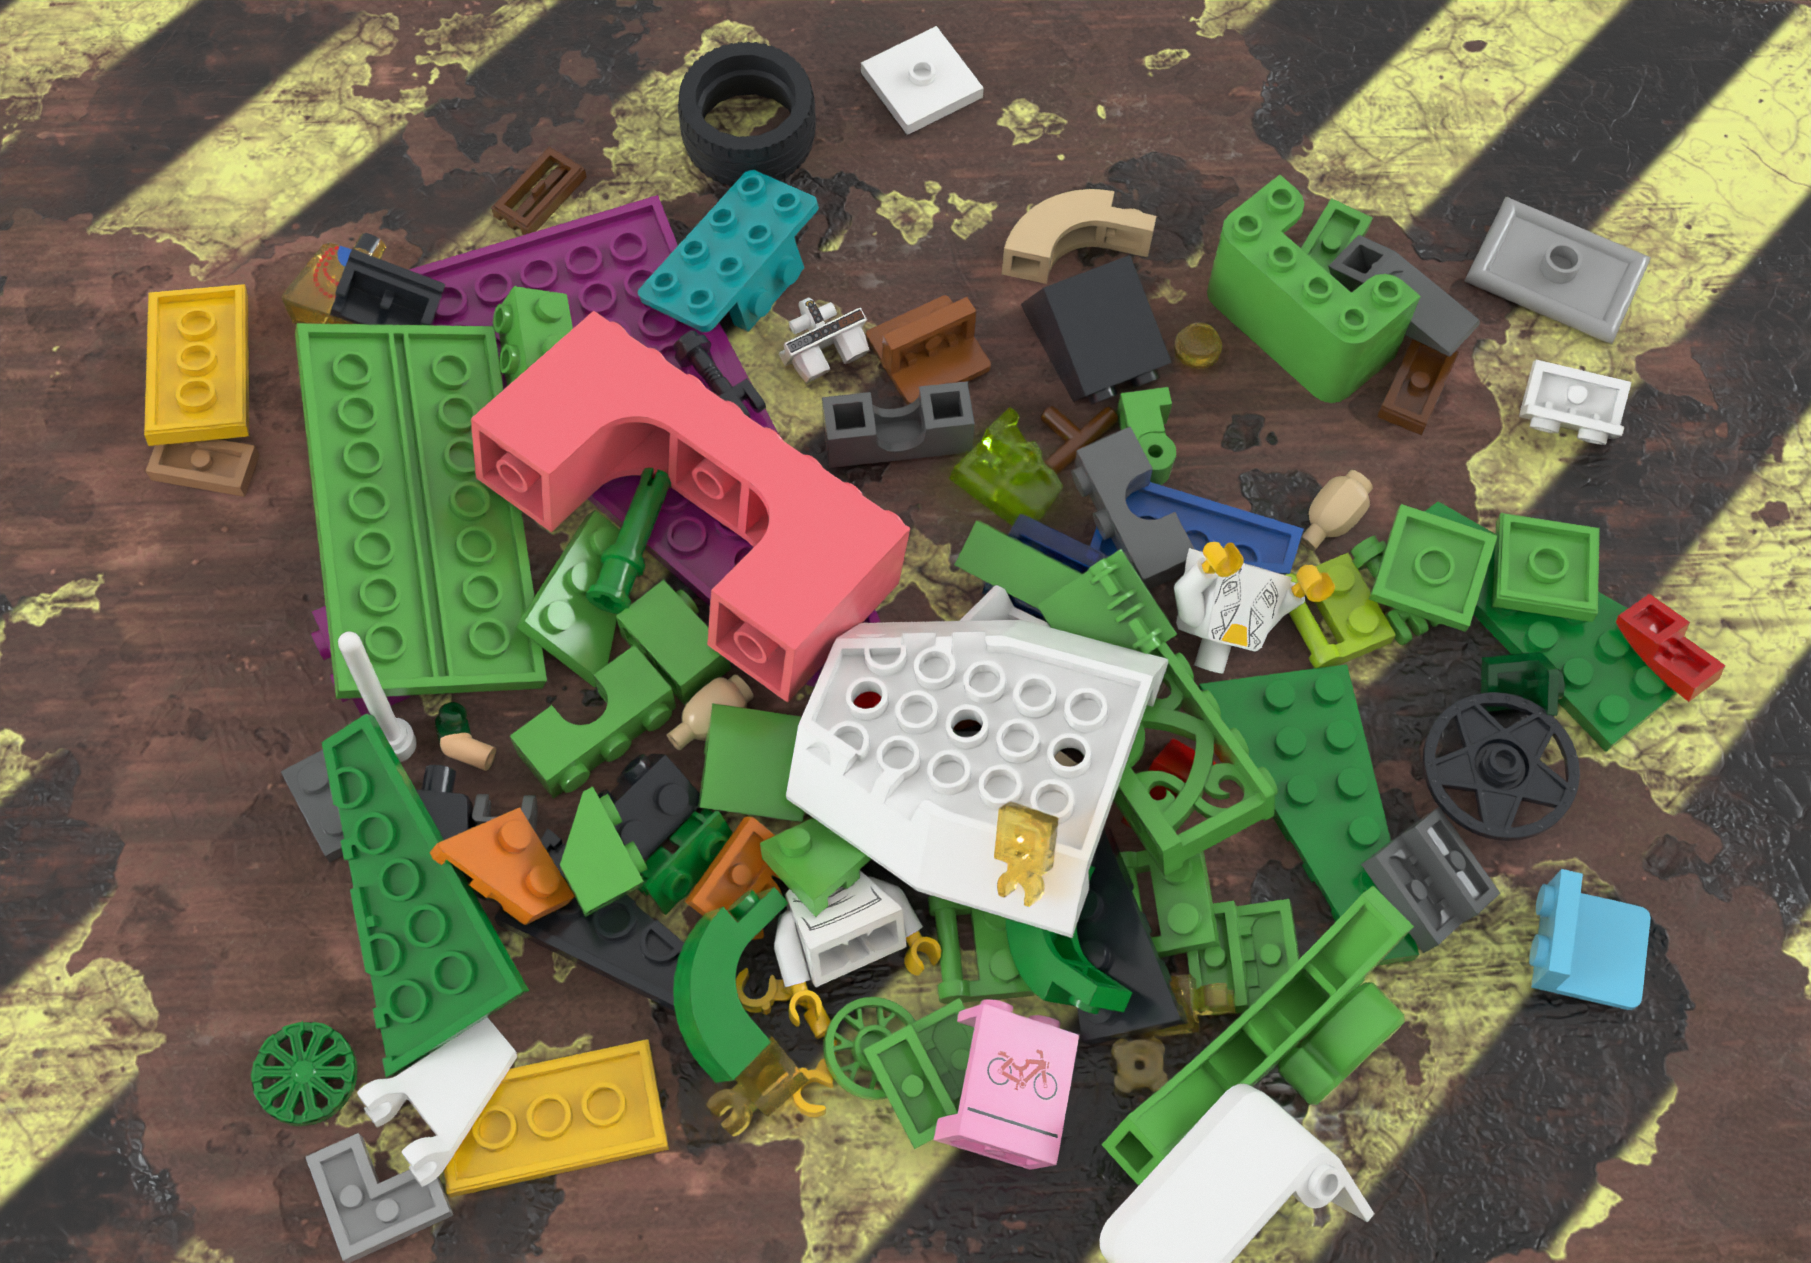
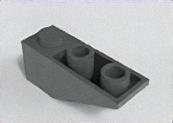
[1328,235,1480,357]

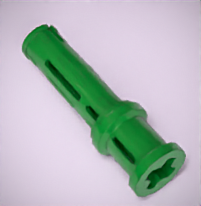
[586,468,671,614]

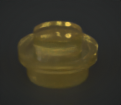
[1174,322,1222,369]

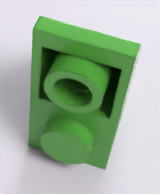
[560,787,647,917]

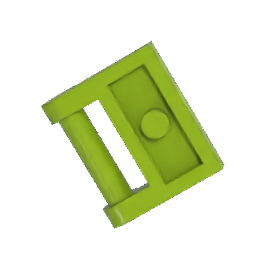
[1285,553,1396,668]

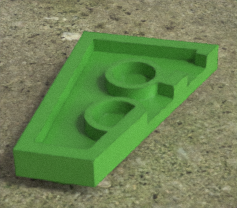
[516,510,620,688]
[760,818,871,917]

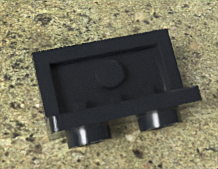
[597,754,700,860]

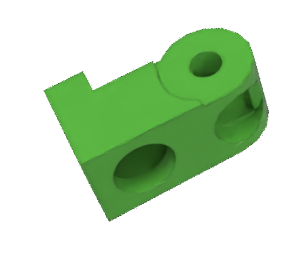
[1117,387,1176,485]

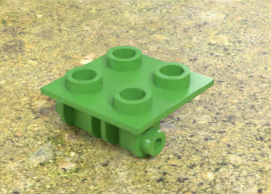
[1037,549,1177,654]

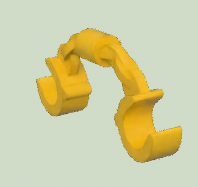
[736,968,837,1117]

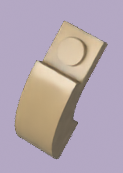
[1002,189,1156,284]

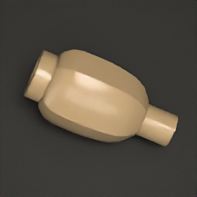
[1300,470,1373,551]
[667,674,753,750]

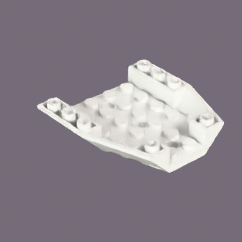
[786,620,1168,938]

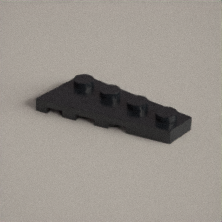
[1077,826,1189,1045]
[494,828,684,1011]

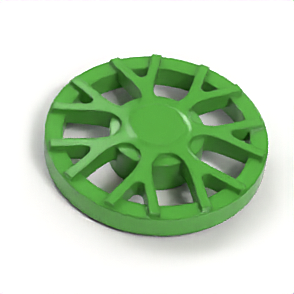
[823,997,916,1100]

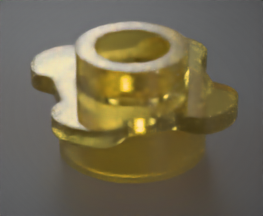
[1111,1038,1168,1093]

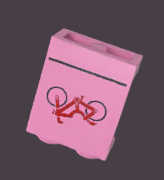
[934,999,1079,1170]

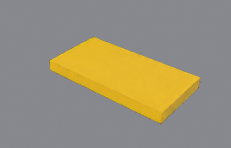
[144,284,249,446]
[444,1039,669,1198]

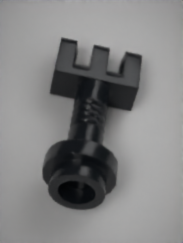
[673,331,766,418]

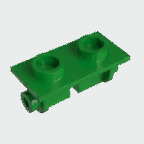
[637,808,733,915]

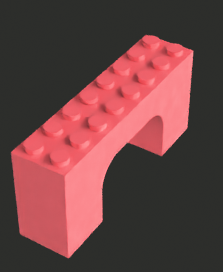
[471,311,910,703]

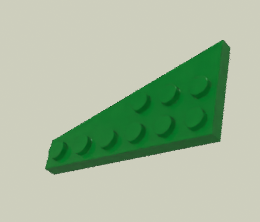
[1424,502,1718,752]
[1198,664,1419,966]
[322,714,529,1078]

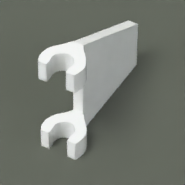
[357,1017,517,1187]

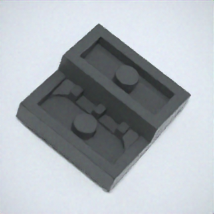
[1361,807,1500,953]

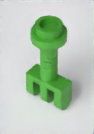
[1350,535,1440,646]

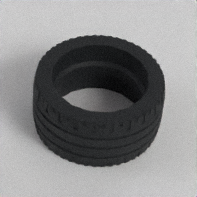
[678,42,816,187]

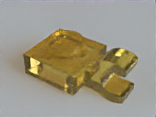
[1142,974,1235,1037]

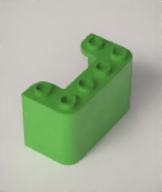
[1207,175,1421,403]

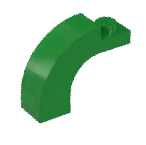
[1005,865,1133,1014]
[673,887,788,1083]

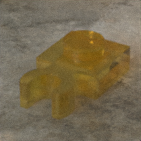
[994,801,1059,907]
[706,1036,809,1137]

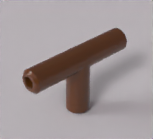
[1041,406,1118,478]

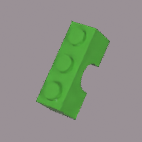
[510,645,676,799]

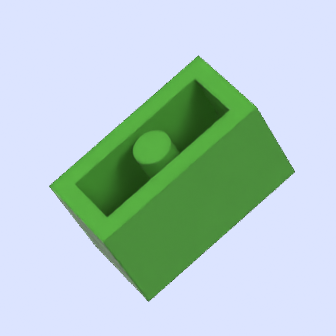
[616,579,731,706]

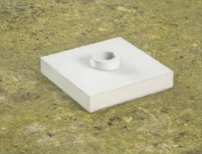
[861,26,984,135]

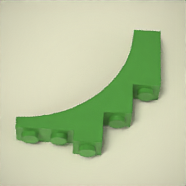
[1102,886,1414,1186]

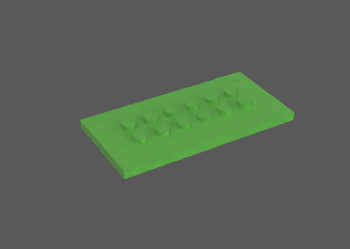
[295,323,547,699]

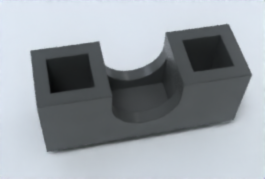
[822,381,975,468]
[1071,426,1195,590]

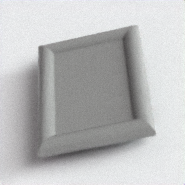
[1465,197,1651,344]

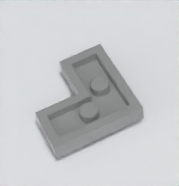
[306,1133,453,1263]

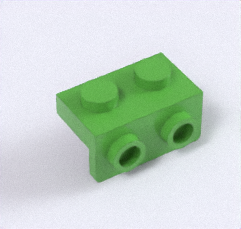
[493,286,573,386]

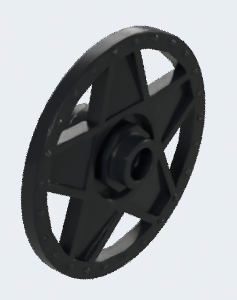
[1422,692,1580,841]

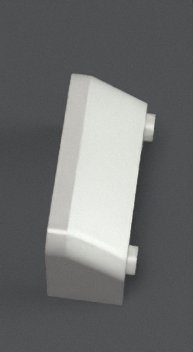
[1100,1084,1374,1263]

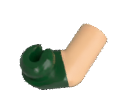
[435,702,496,771]

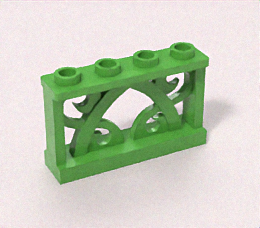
[1080,640,1278,877]

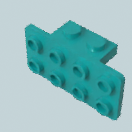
[638,170,819,332]

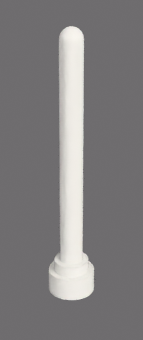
[338,632,417,762]

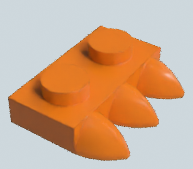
[685,816,782,940]

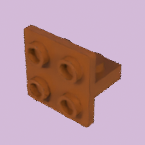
[866,295,991,405]

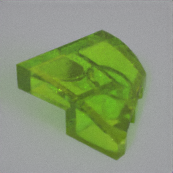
[949,407,1063,536]

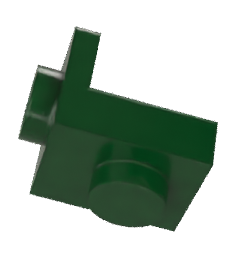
[1481,652,1565,716]

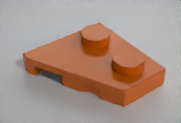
[429,807,575,925]

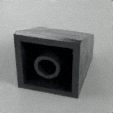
[1021,255,1172,405]

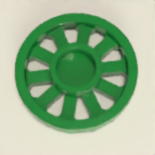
[251,1021,358,1126]

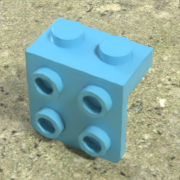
[1529,869,1651,1010]

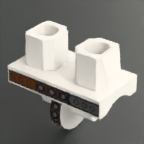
[779,297,869,383]

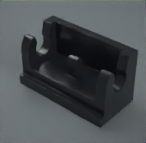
[330,249,446,325]

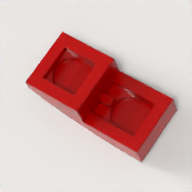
[1616,594,1726,702]

